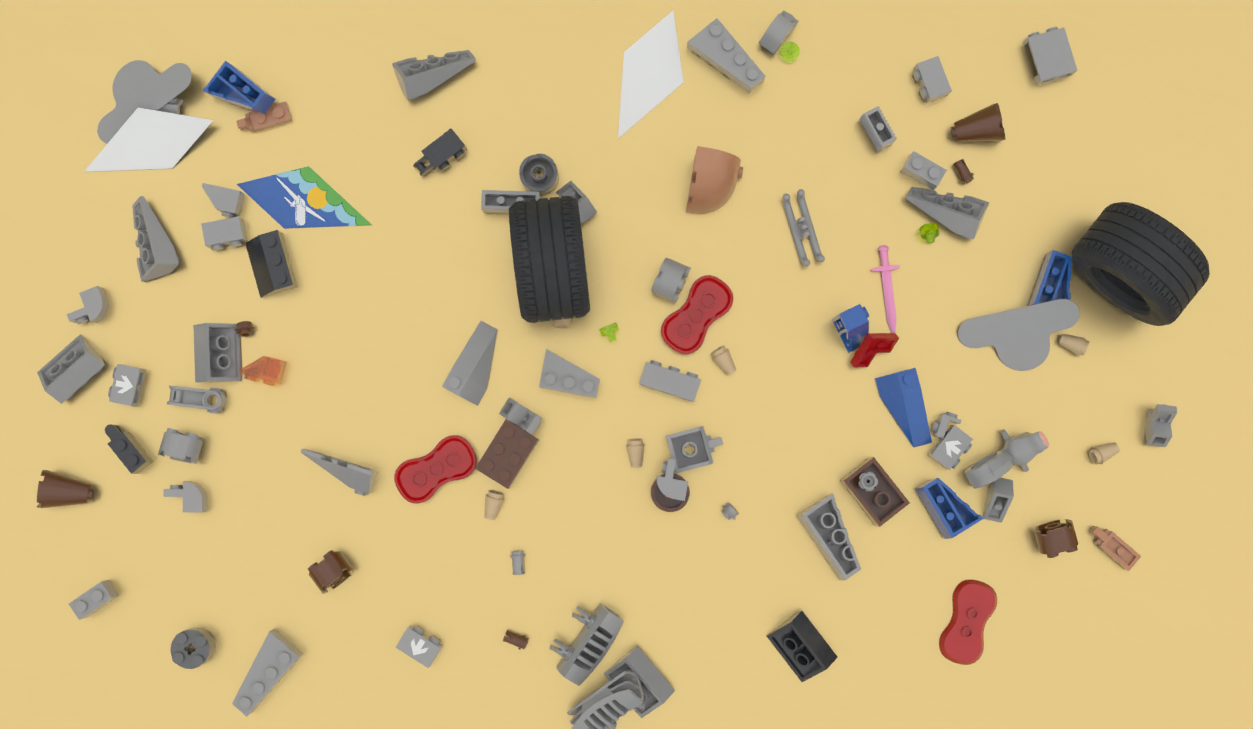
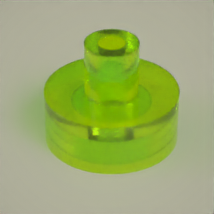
[780,42,800,62]
[919,223,940,243]
[599,323,619,342]

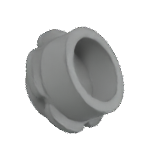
[859,472,878,491]
[721,502,739,520]

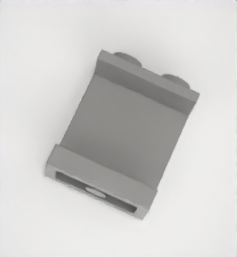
[1023,27,1078,85]

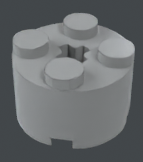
[651,258,691,303]
[158,428,203,464]

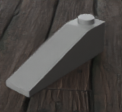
[392,50,476,99]
[132,196,179,282]
[442,321,498,406]
[301,449,378,496]

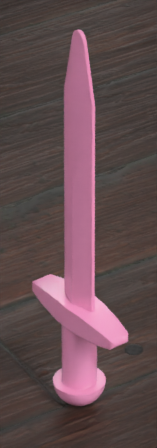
[871,245,900,333]

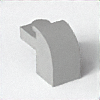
[759,10,799,54]
[67,286,109,324]
[499,398,542,434]
[1145,404,1177,447]
[657,458,688,501]
[163,481,207,512]

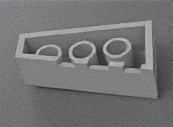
[687,18,766,93]
[797,494,861,580]
[232,629,303,717]

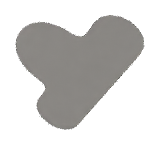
[97,60,192,143]
[958,299,1079,371]

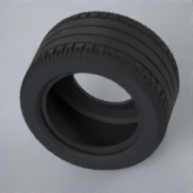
[509,196,590,323]
[1072,202,1210,326]

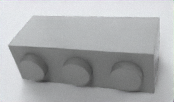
[481,190,541,213]
[639,360,701,402]

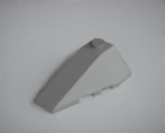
[906,187,989,240]

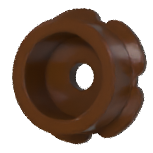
[235,321,255,337]

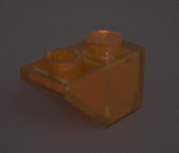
[239,356,286,386]

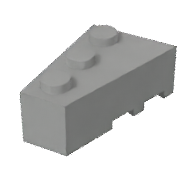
[539,349,600,398]

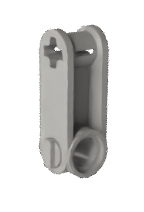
[167,385,227,414]

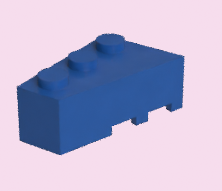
[203,60,276,114]
[1028,250,1071,306]
[831,304,869,353]
[915,478,984,539]

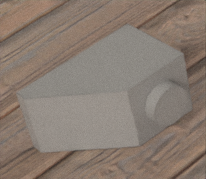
[556,181,597,224]
[202,183,245,218]
[983,478,1014,523]

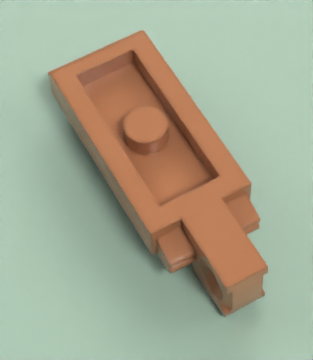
[236,101,292,132]
[1089,526,1141,571]

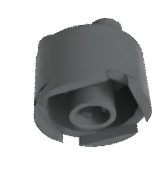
[519,153,559,195]
[170,627,216,669]

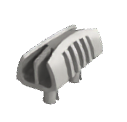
[549,603,624,686]
[567,671,645,729]

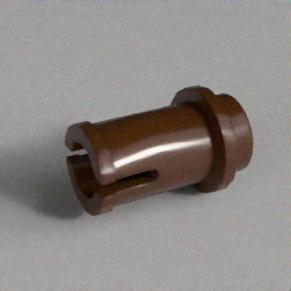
[953,159,974,184]
[503,630,529,650]

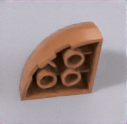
[686,146,743,214]

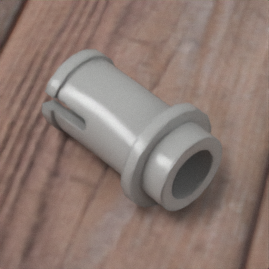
[510,550,525,575]

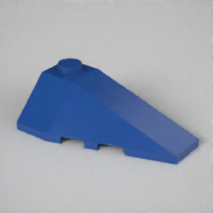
[875,368,932,448]

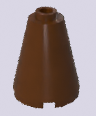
[951,103,1006,141]
[37,470,94,508]

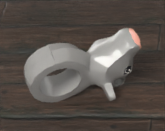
[965,429,1049,489]

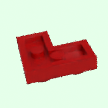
[850,333,899,368]

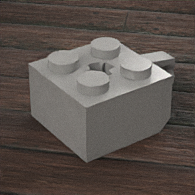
[666,426,723,473]

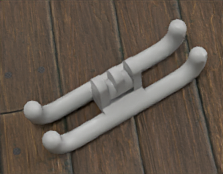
[782,189,825,267]

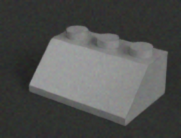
[193,323,241,383]
[37,334,105,404]
[604,646,675,718]

